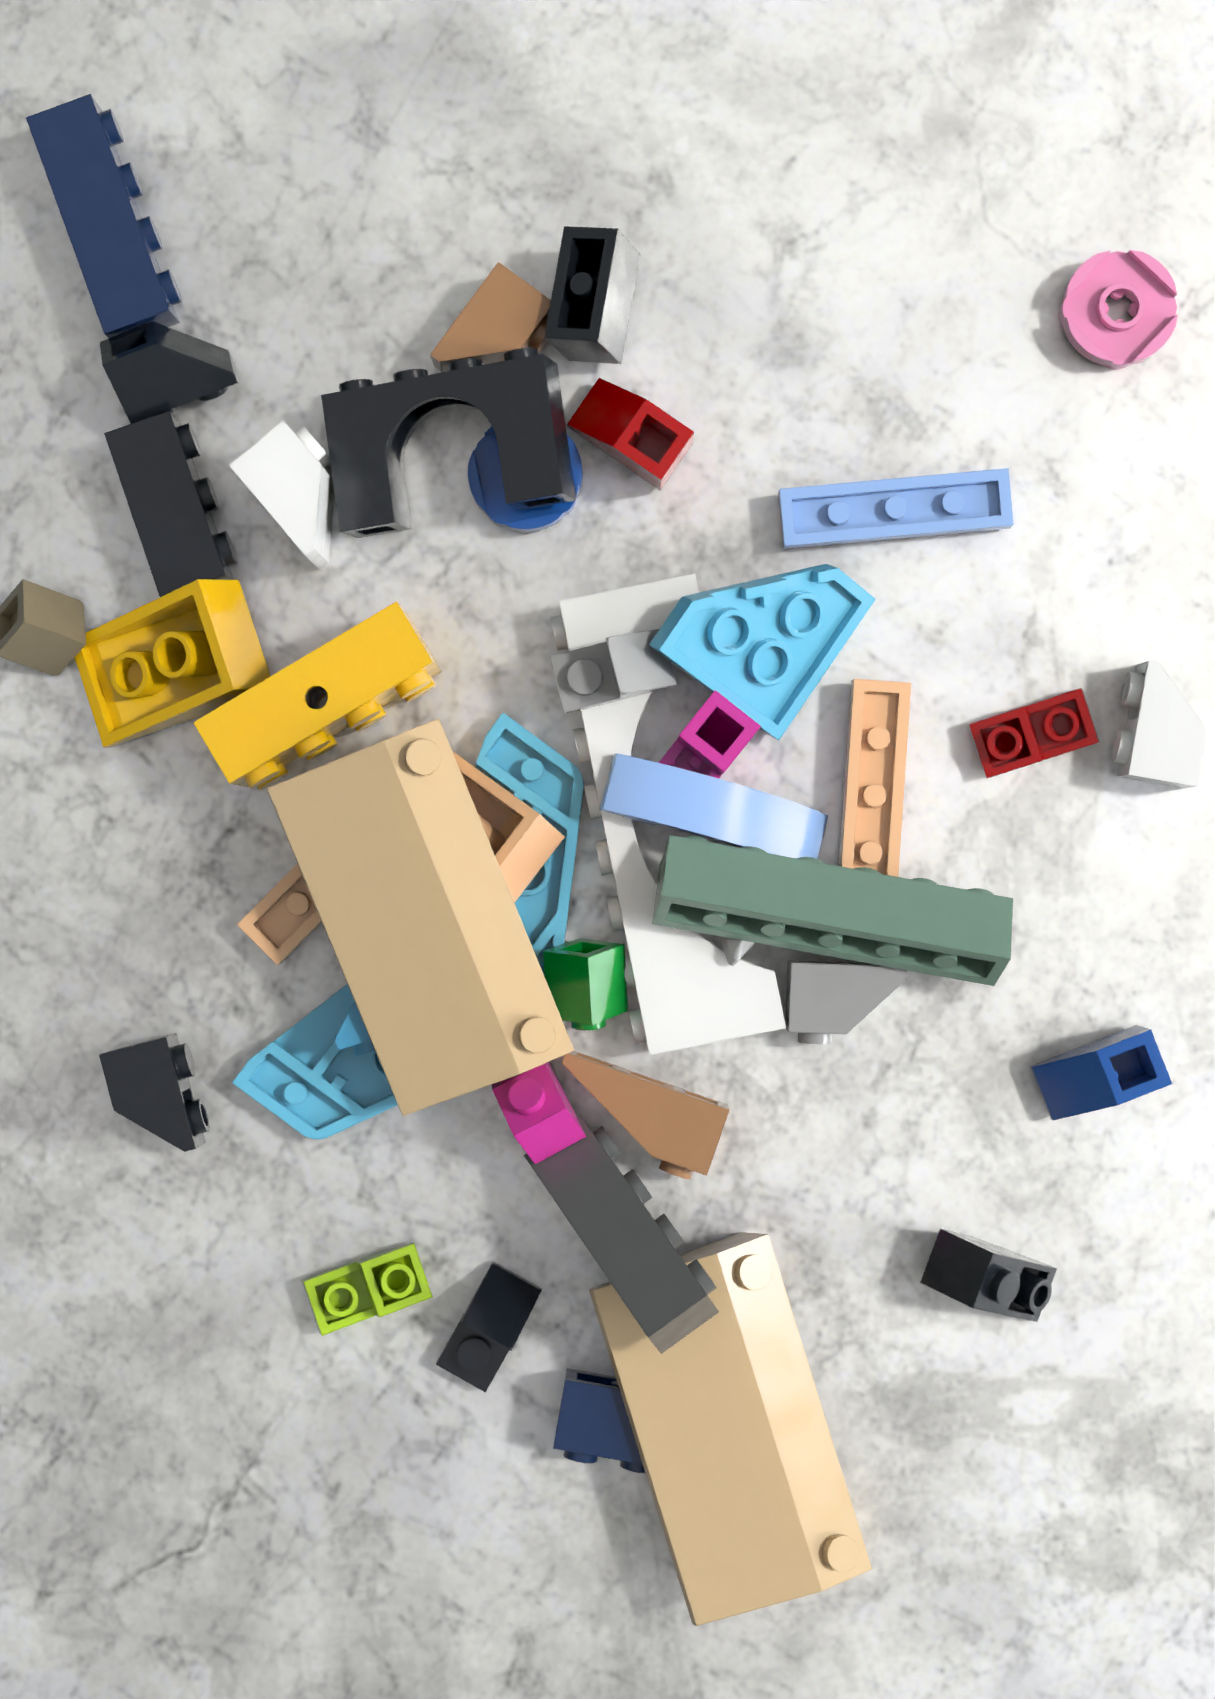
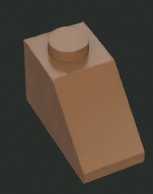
[430,262,551,372]

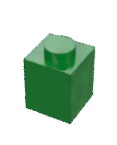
[543,938,628,1031]

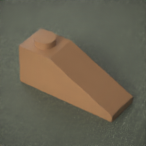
[562,1051,730,1180]

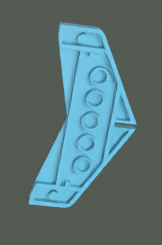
[232,713,584,1140]

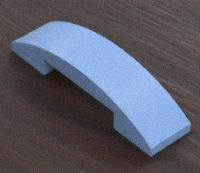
[599,753,828,859]

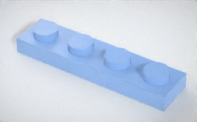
[778,468,1014,549]

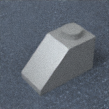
[785,960,907,1044]

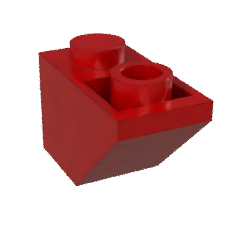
[567,378,694,491]

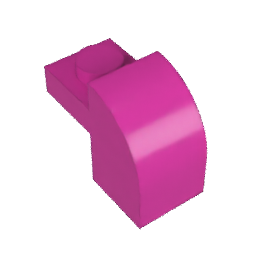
[658,690,761,779]

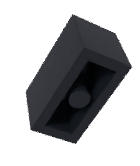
[544,226,641,364]

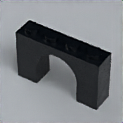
[321,348,576,538]

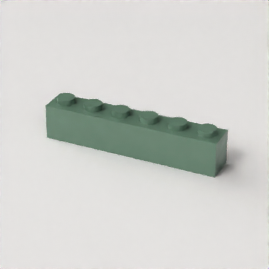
[652,835,1013,986]

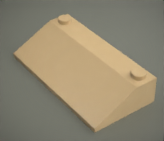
[266,718,574,1116]
[589,1232,872,1626]

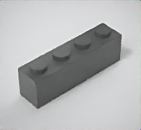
[524,1115,719,1354]

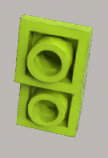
[302,1242,433,1336]

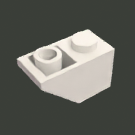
[1112,660,1207,789]

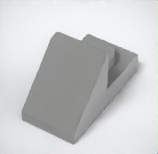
[549,629,677,715]

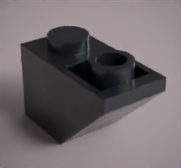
[100,321,238,424]
[99,1033,210,1152]
[920,1228,1057,1322]

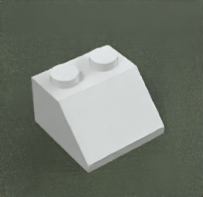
[229,420,335,570]

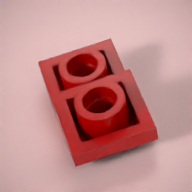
[969,688,1100,779]

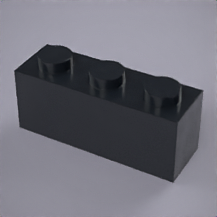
[104,411,238,597]

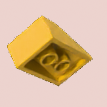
[74,579,270,748]

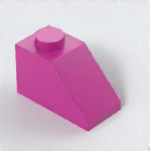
[491,1061,586,1164]

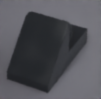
[436,1261,542,1393]

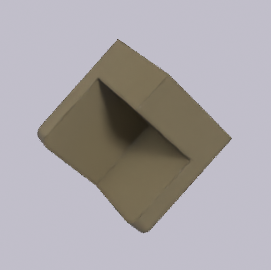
[0,579,86,676]

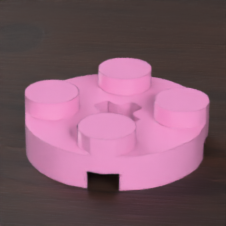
[1058,250,1178,370]

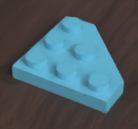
[649,564,876,740]

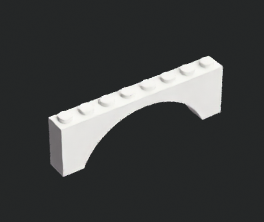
[551,573,786,1055]

